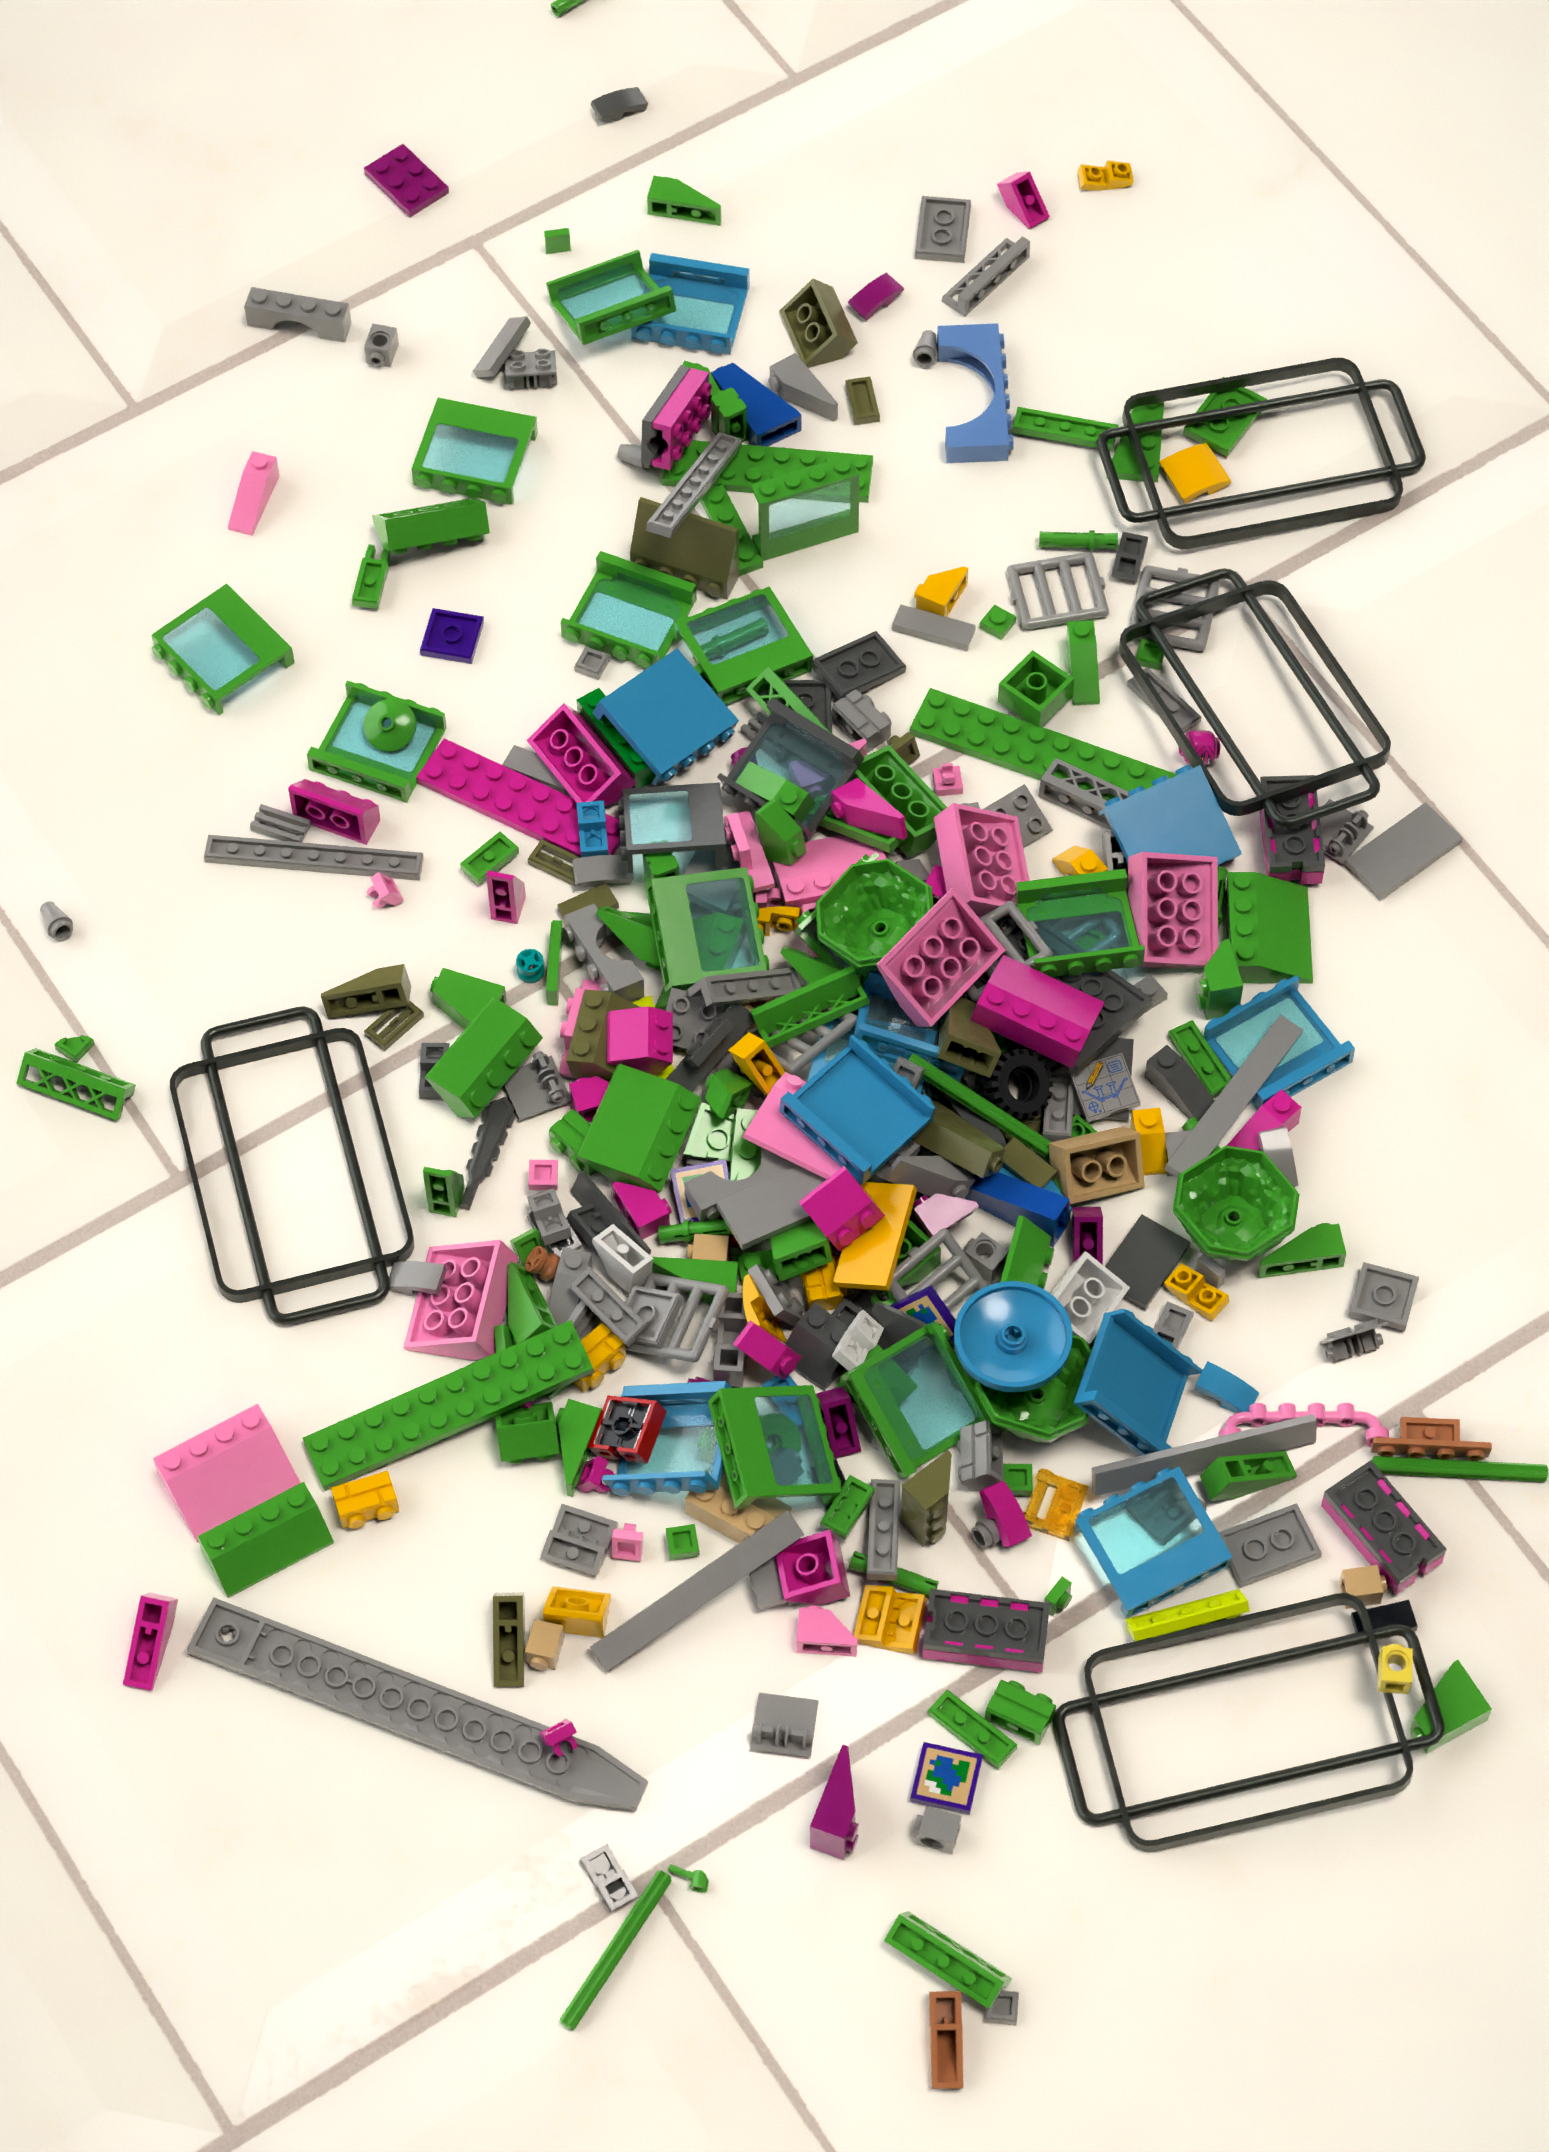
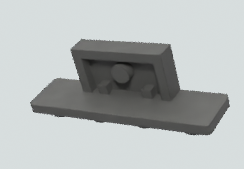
[666,1003,754,1092]
[566,1172,651,1258]

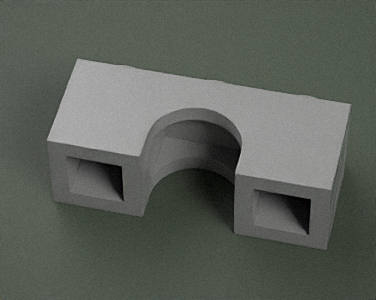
[713,1292,748,1387]

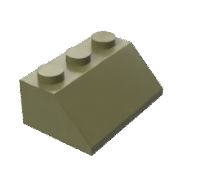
[779,278,858,368]
[566,989,639,1081]
[901,1450,952,1547]

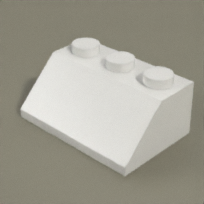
[1050,1251,1130,1346]

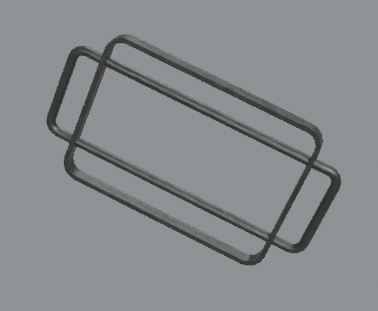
[1096,358,1426,549]
[1119,568,1391,828]
[170,1006,414,1325]
[1053,1593,1445,1852]

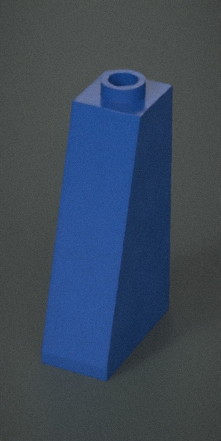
[711,362,802,446]
[965,1172,1070,1248]

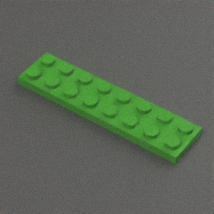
[662,440,873,503]

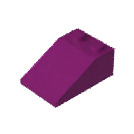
[810,1744,859,1860]

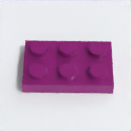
[364,143,449,217]

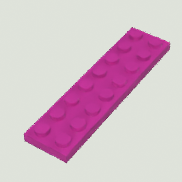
[416,738,621,858]

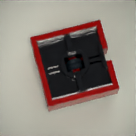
[588,1395,667,1464]

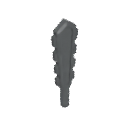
[459,1097,516,1210]

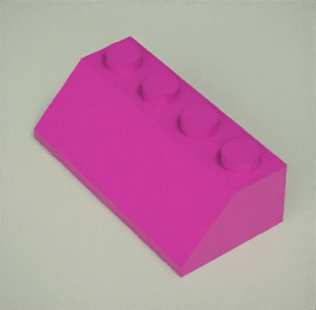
[526,703,637,806]

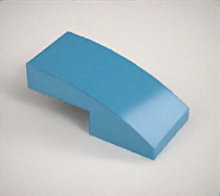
[577,801,609,857]
[1194,1361,1259,1413]

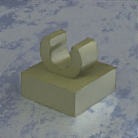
[886,732,920,765]

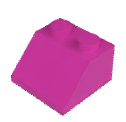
[607,1006,673,1076]
[799,1166,885,1251]
[775,1530,851,1605]

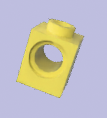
[1378,1644,1413,1694]

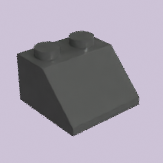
[786,1303,849,1391]

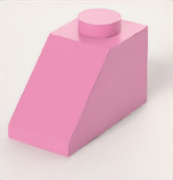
[797,1605,857,1657]

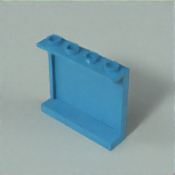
[593,648,739,786]
[1098,764,1242,866]
[779,1034,935,1185]
[1073,1309,1202,1455]

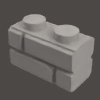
[832,689,892,753]
[957,1420,1004,1492]

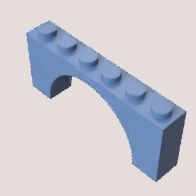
[937,323,1014,463]

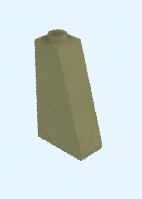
[937,997,1001,1078]
[912,1100,1005,1178]

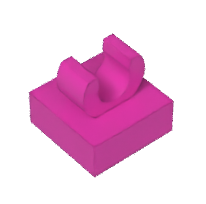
[576,1456,615,1493]
[539,1719,577,1757]

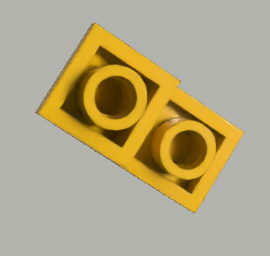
[1078,160,1134,191]
[742,906,800,937]
[1164,1263,1230,1321]

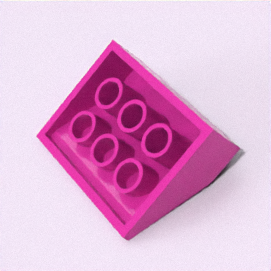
[971,955,1105,1069]

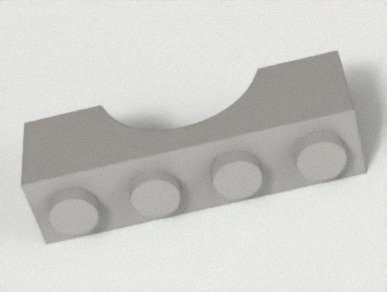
[244,287,352,342]
[562,904,644,1002]
[684,1148,799,1222]

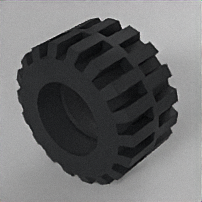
[975,1049,1053,1121]

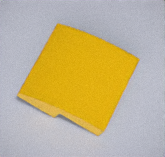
[1159,443,1232,504]
[743,1274,787,1344]
[853,1585,928,1654]

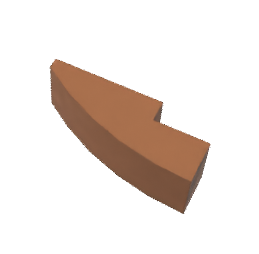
[929,1991,963,2089]

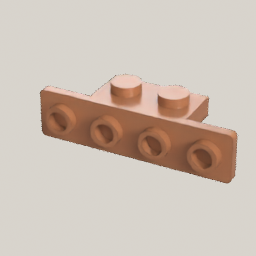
[1371,1417,1492,1461]

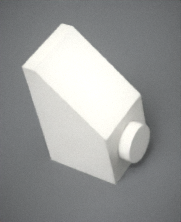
[592,1224,654,1294]

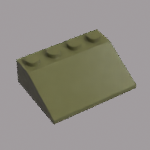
[630,497,739,600]

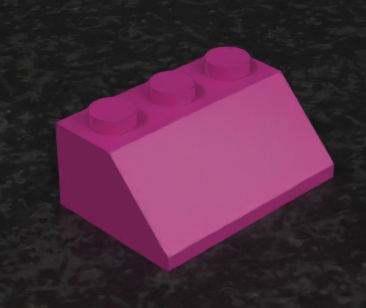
[288,779,381,845]

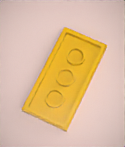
[833,1182,917,1291]

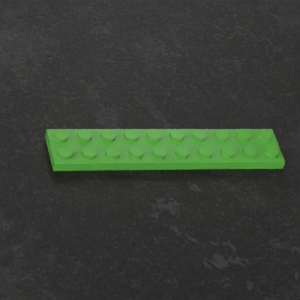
[909,688,1176,801]
[303,1320,595,1491]

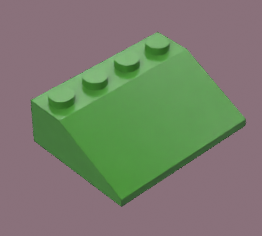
[1225,872,1313,984]
[576,1063,702,1194]

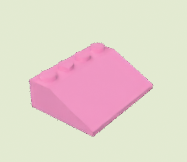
[934,803,1029,918]
[770,835,887,908]
[1128,852,1218,968]
[876,888,1006,1027]
[743,1072,842,1179]
[403,1240,518,1360]
[153,1404,300,1543]

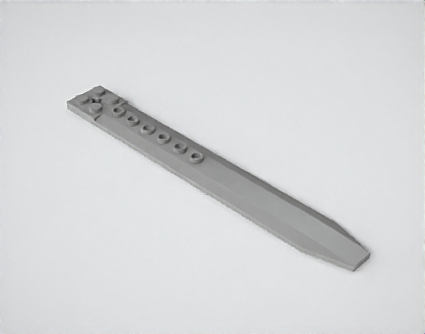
[187,1597,649,1810]

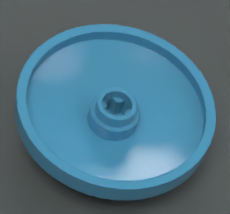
[954,1281,1073,1392]

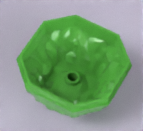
[816,859,933,972]
[1173,1145,1300,1262]
[974,1335,1091,1443]

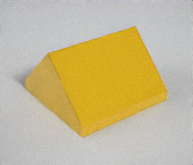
[543,1586,611,1638]

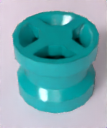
[516,948,545,984]

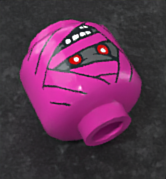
[1178,731,1220,765]

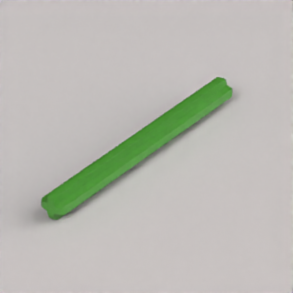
[908,1054,1051,1157]
[1372,1456,1548,1482]
[560,1870,671,2031]

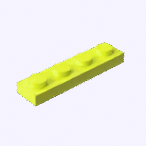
[1125,1589,1250,1641]

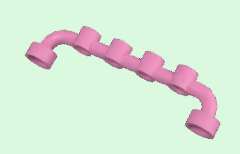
[1218,1403,1389,1447]

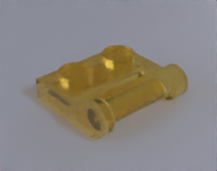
[1023,1469,1089,1542]

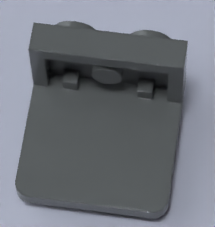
[868,1302,926,1377]

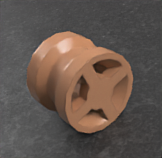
[525,1246,560,1281]

